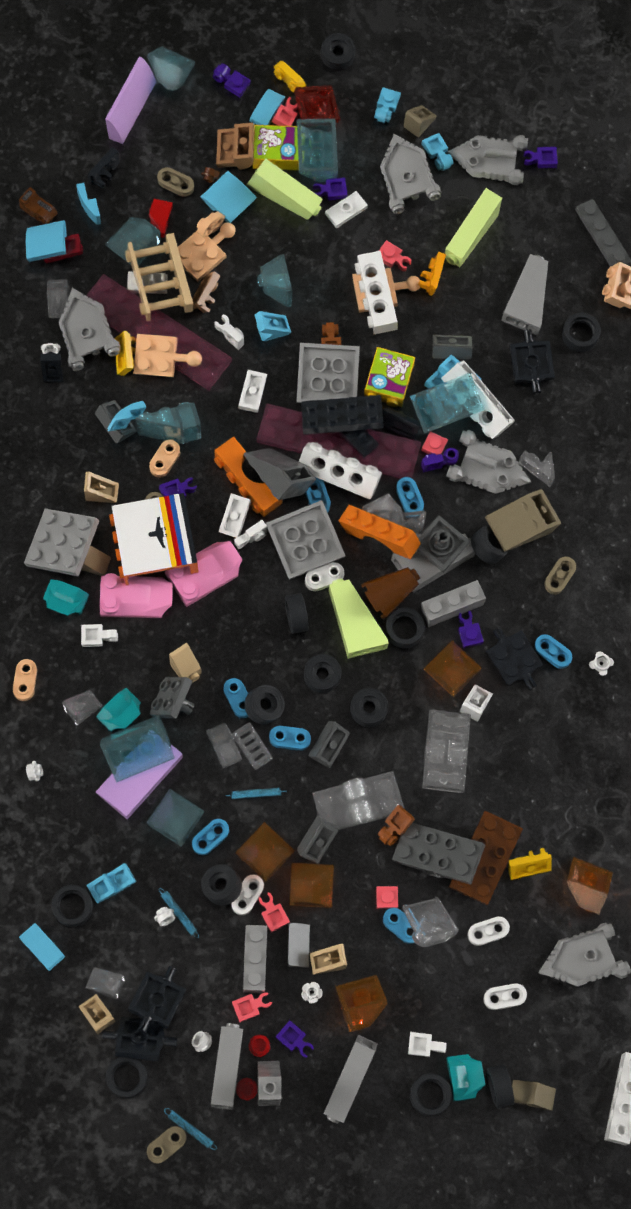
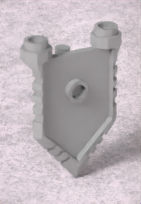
[380,134,442,214]
[447,135,528,185]
[59,288,121,371]
[446,430,531,494]
[539,923,631,986]

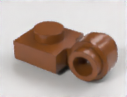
[321,322,341,345]
[378,805,415,846]

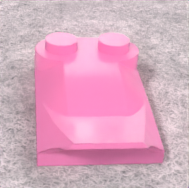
[165,541,242,607]
[100,573,173,618]

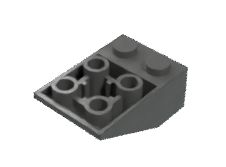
[243,448,316,500]

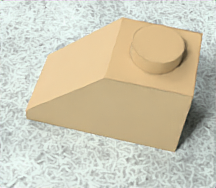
[169,643,201,683]

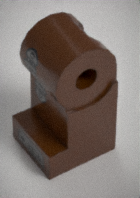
[19,187,58,224]

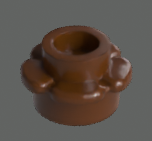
[201,167,220,184]

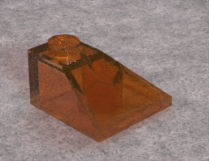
[424,640,482,697]
[236,822,295,882]
[566,857,613,914]
[289,863,334,908]
[335,975,388,1032]

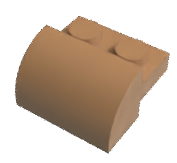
[216,123,255,170]

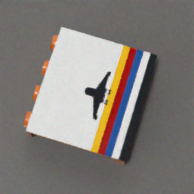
[109,493,199,586]

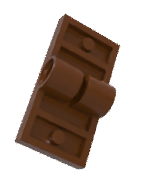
[449,811,523,905]

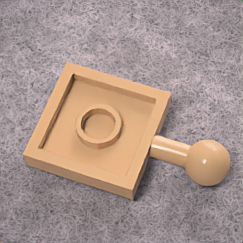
[178,222,236,282]
[352,268,420,313]
[133,334,202,377]

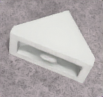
[460,684,493,722]

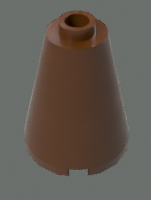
[361,567,421,619]

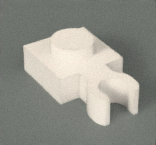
[234,520,267,549]

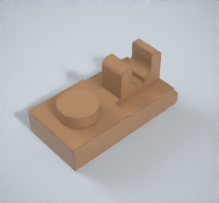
[192,271,220,313]

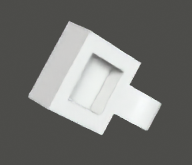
[214,315,244,350]
[81,624,118,647]
[408,1032,446,1057]

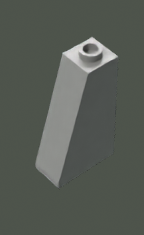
[501,254,548,336]
[391,534,475,593]
[211,1023,243,1110]
[324,1035,378,1123]
[257,1061,281,1106]

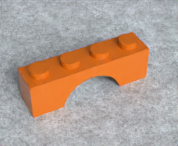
[214,437,283,517]
[338,505,421,560]

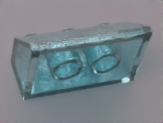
[297,119,338,182]
[100,715,175,782]

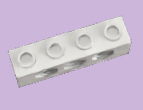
[354,251,398,334]
[441,361,515,439]
[299,442,382,500]
[604,1052,631,1145]

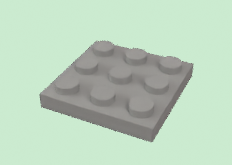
[297,343,360,403]
[266,500,345,580]
[24,509,99,576]

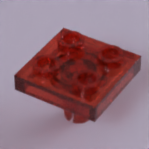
[294,85,340,125]

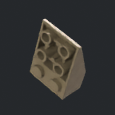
[485,489,561,552]

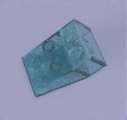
[410,373,485,434]
[135,402,201,444]

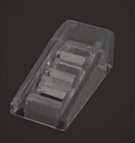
[232,722,273,770]

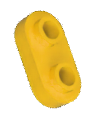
[274,61,306,93]

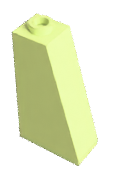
[246,158,323,220]
[445,188,502,267]
[329,579,389,659]

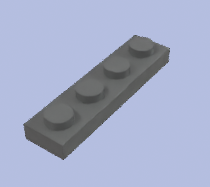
[575,199,631,267]

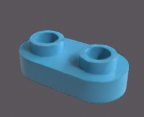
[305,477,331,513]
[396,477,424,517]
[534,635,572,669]
[224,678,249,718]
[269,726,311,750]
[192,819,229,855]
[383,908,421,944]

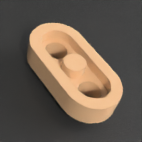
[197,211,225,237]
[149,440,180,478]
[13,659,37,701]

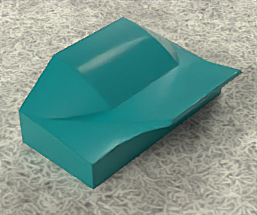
[43,579,89,616]
[96,688,141,732]
[446,1054,485,1102]

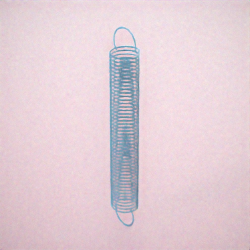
[226,788,284,799]
[159,888,199,938]
[164,1110,217,1150]

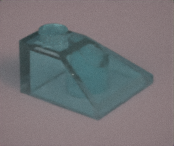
[147,46,195,91]
[106,217,161,265]
[257,254,292,307]
[146,789,205,846]

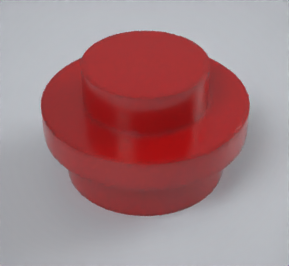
[249,1035,270,1057]
[236,1078,258,1100]

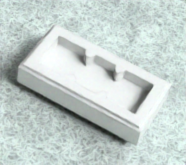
[325,191,368,229]

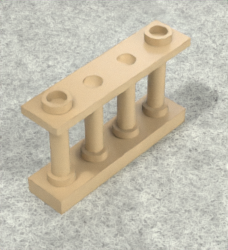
[125,233,193,321]

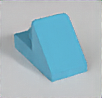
[254,311,291,341]

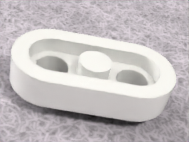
[305,562,344,591]
[232,875,264,915]
[468,917,510,946]
[484,984,527,1010]

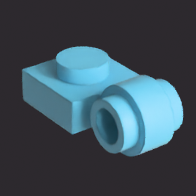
[374,87,401,123]
[422,133,453,171]

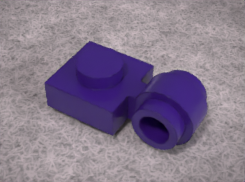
[213,64,251,97]
[421,448,459,473]

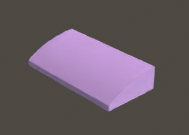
[105,57,156,144]
[96,730,183,819]

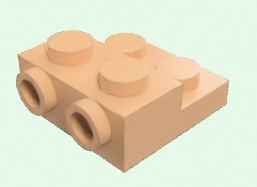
[602,262,631,309]

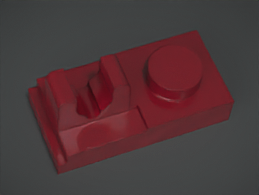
[43,234,83,263]

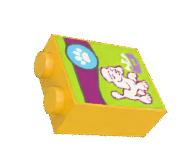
[253,125,304,170]
[364,347,415,407]

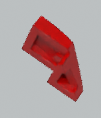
[149,199,173,238]

